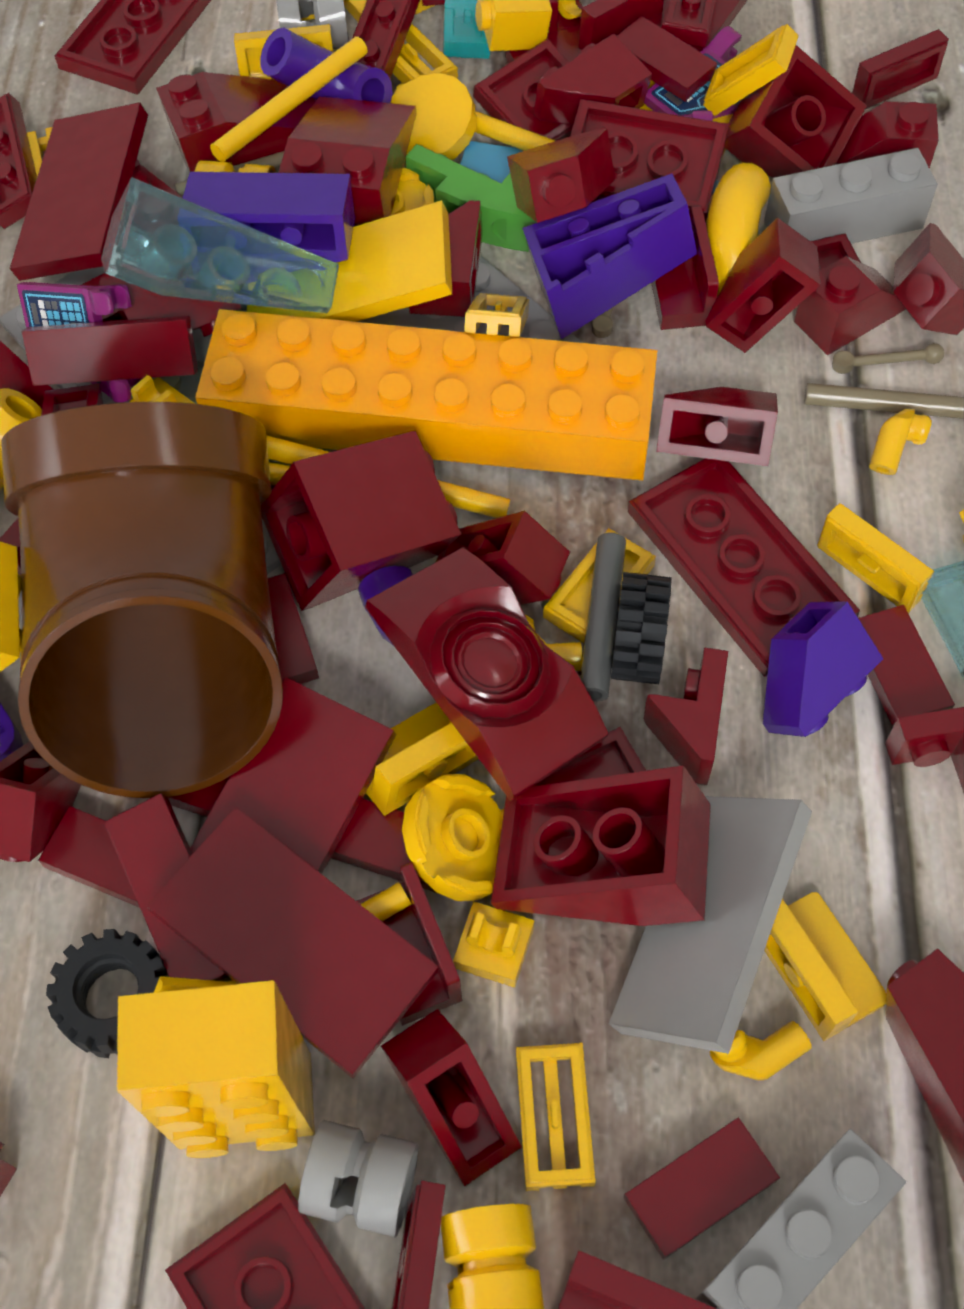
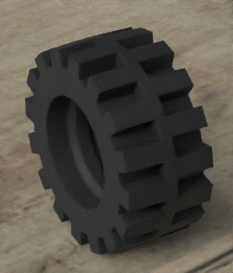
[46,929,169,1059]

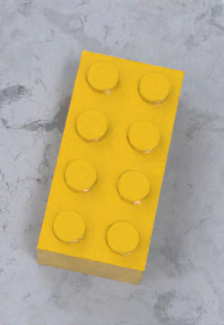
[117,980,315,1158]

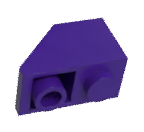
[763,601,883,737]

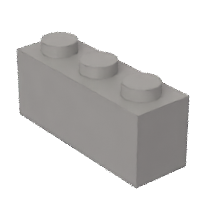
[764,148,938,244]
[696,1128,907,1309]

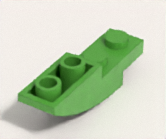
[405,144,537,252]

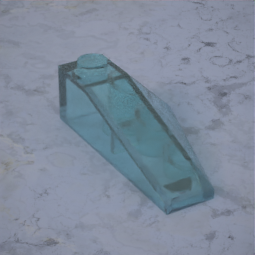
[101,177,339,313]

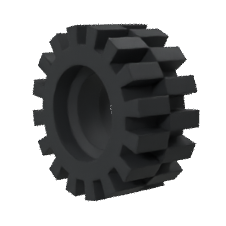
[611,572,672,685]

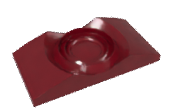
[365,547,609,801]

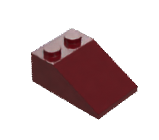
[156,72,316,172]
[278,96,416,227]
[491,765,711,926]

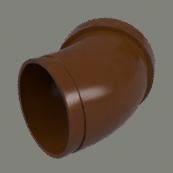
[1,402,283,798]

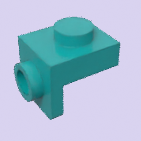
[443,0,490,59]

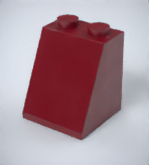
[261,431,461,611]

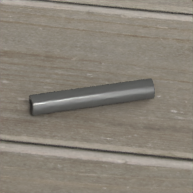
[580,533,626,702]

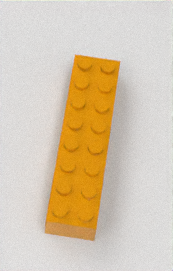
[195,309,658,481]

